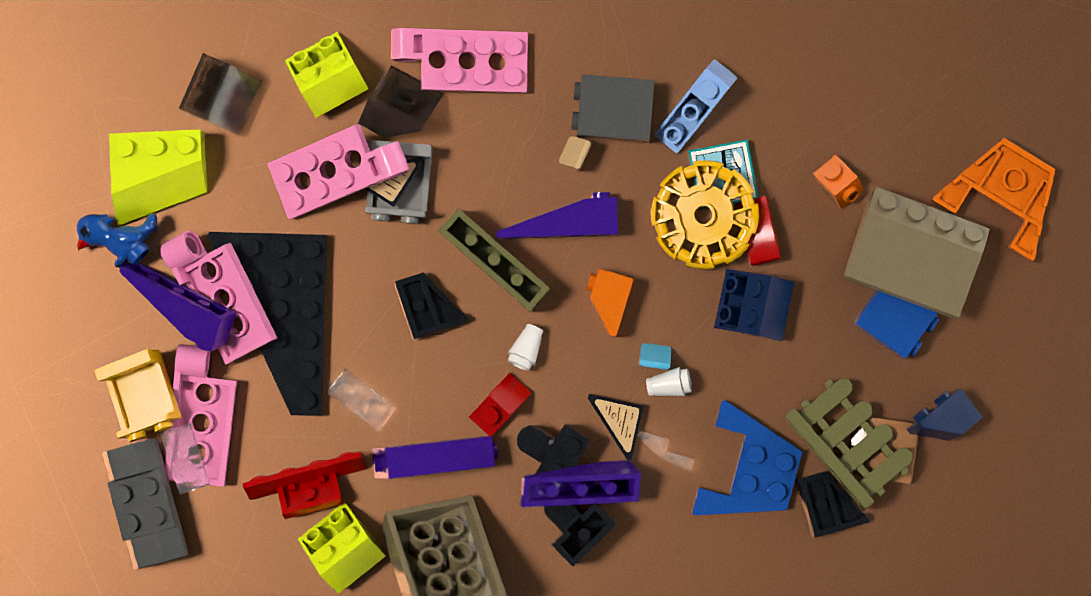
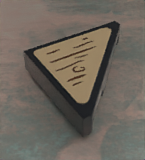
[365,157,424,207]
[588,394,643,461]

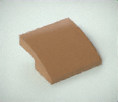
[851,417,919,484]

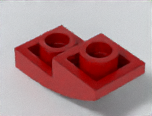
[737,196,781,266]

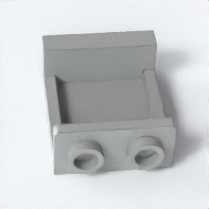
[365,140,432,224]

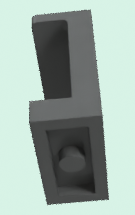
[571,75,654,143]

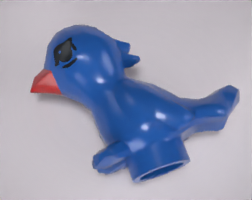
[76,213,158,268]

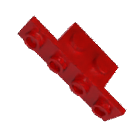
[243,452,367,519]

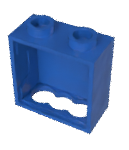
[853,290,940,359]

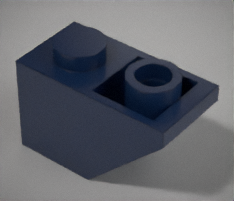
[906,388,983,441]

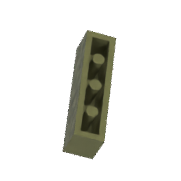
[438,208,550,312]

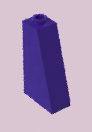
[372,436,498,479]

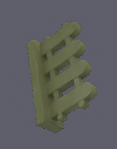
[785,378,913,511]

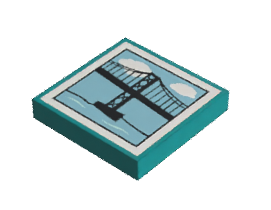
[688,140,759,210]

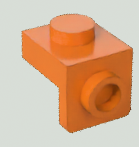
[813,155,864,209]

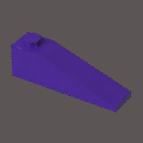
[496,192,618,239]
[119,262,236,351]
[520,460,641,507]

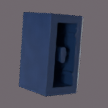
[714,269,794,341]

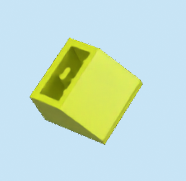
[285,32,368,118]
[298,502,386,594]

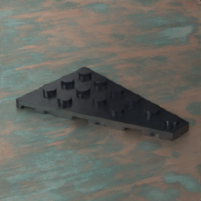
[209,232,327,416]

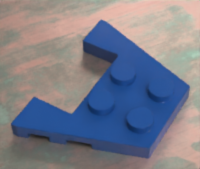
[691,400,802,515]

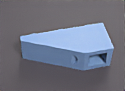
[654,59,738,153]

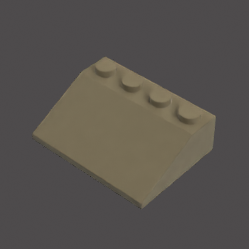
[843,187,990,320]
[382,495,507,596]

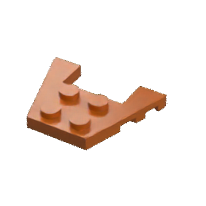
[931,138,1055,262]

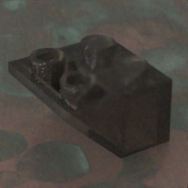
[179,53,263,136]

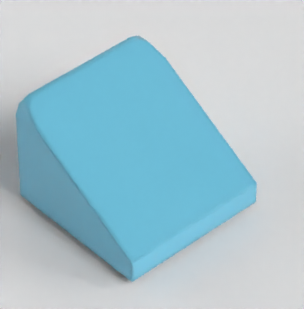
[639,343,671,370]

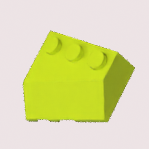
[109,129,207,227]

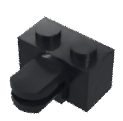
[517,424,591,474]
[544,504,616,567]

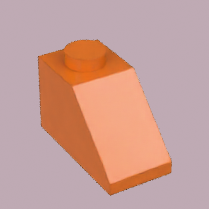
[586,268,634,337]

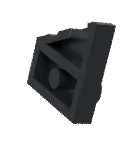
[394,273,468,340]
[796,471,869,538]

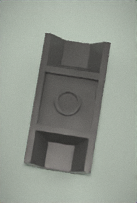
[102,437,189,569]

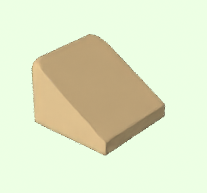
[559,136,591,172]

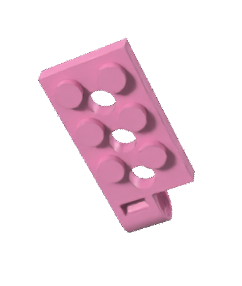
[391,28,528,94]
[267,124,410,220]
[161,230,277,365]
[165,344,238,487]

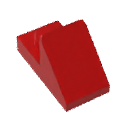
[469,373,531,436]

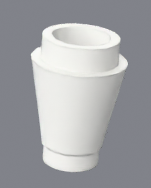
[507,324,543,371]
[646,367,692,396]

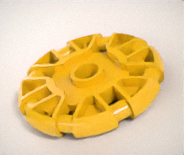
[651,160,759,270]

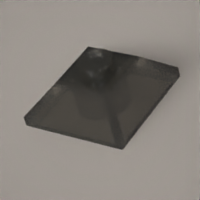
[358,65,444,138]

